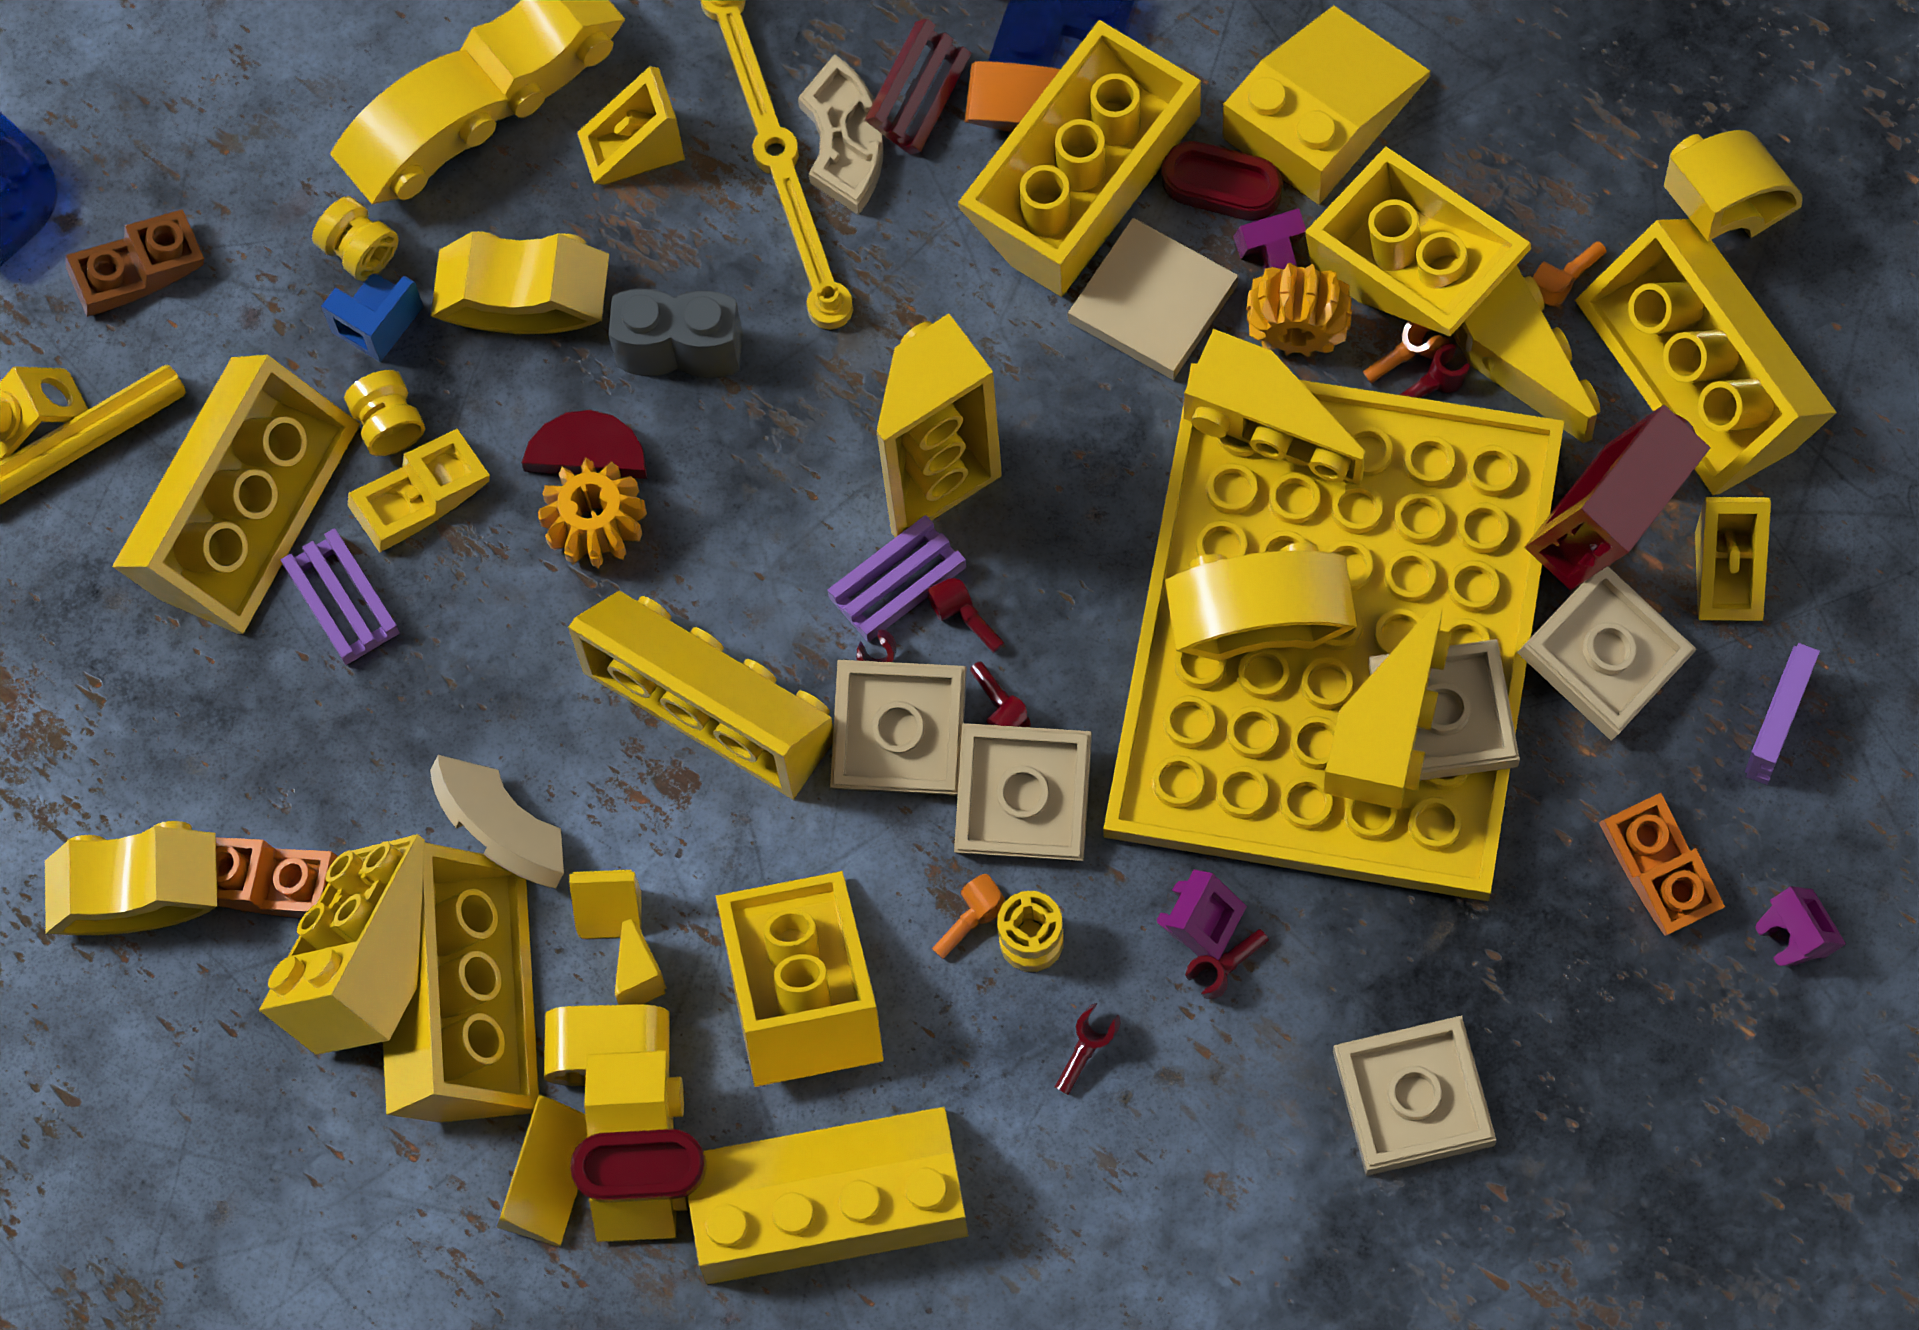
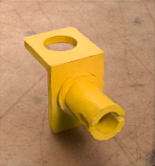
[0,366,89,461]

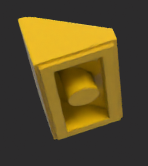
[496,1095,588,1247]

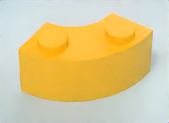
[460,0,625,120]
[330,49,508,204]
[1664,130,1802,241]
[431,231,609,334]
[1165,542,1357,661]
[45,821,217,935]
[584,1050,689,1242]

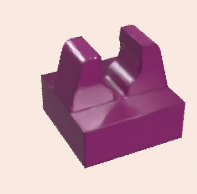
[1233,208,1306,271]
[1157,869,1247,961]
[1756,886,1846,966]

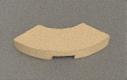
[798,54,883,215]
[430,755,564,889]

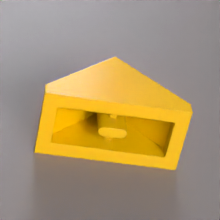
[577,66,685,185]
[1695,497,1771,621]

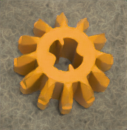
[1246,263,1352,357]
[538,458,647,569]

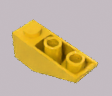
[1453,265,1600,443]
[1184,329,1366,485]
[1323,605,1452,809]

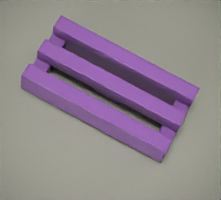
[827,515,966,642]
[281,528,400,666]
[1745,643,1820,785]

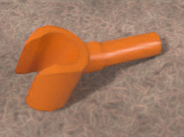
[1533,241,1606,307]
[1362,321,1450,384]
[931,874,1005,959]

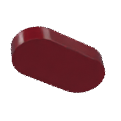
[1162,141,1282,221]
[570,1129,707,1203]

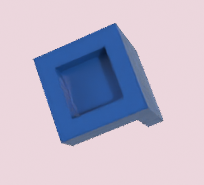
[321,273,424,363]

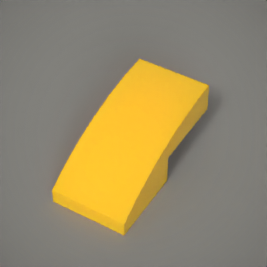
[347,429,490,553]

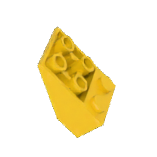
[259,834,425,1055]

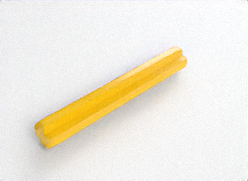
[0,365,186,505]

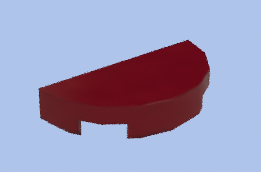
[521,410,647,479]

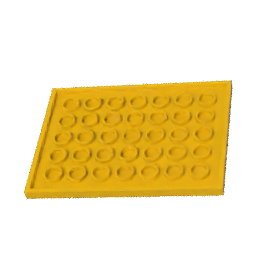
[1103,363,1564,901]

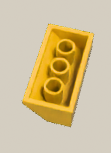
[958,20,1201,297]
[1575,219,1837,495]
[876,313,1002,538]
[112,355,360,634]
[568,590,834,800]
[383,843,539,1122]
[688,1106,968,1285]

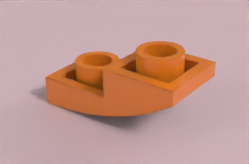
[965,61,1061,132]
[1599,793,1725,936]
[216,837,338,918]

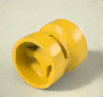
[312,196,399,282]
[344,370,426,456]
[997,891,1064,972]

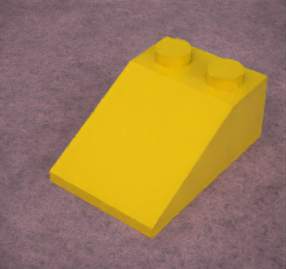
[1222,5,1430,205]
[1305,146,1531,336]
[716,871,884,1087]

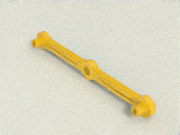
[700,0,853,330]

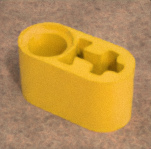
[544,1004,670,1086]

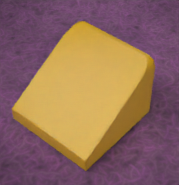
[569,870,642,939]
[615,919,666,1005]

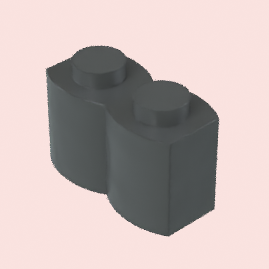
[609,289,743,378]

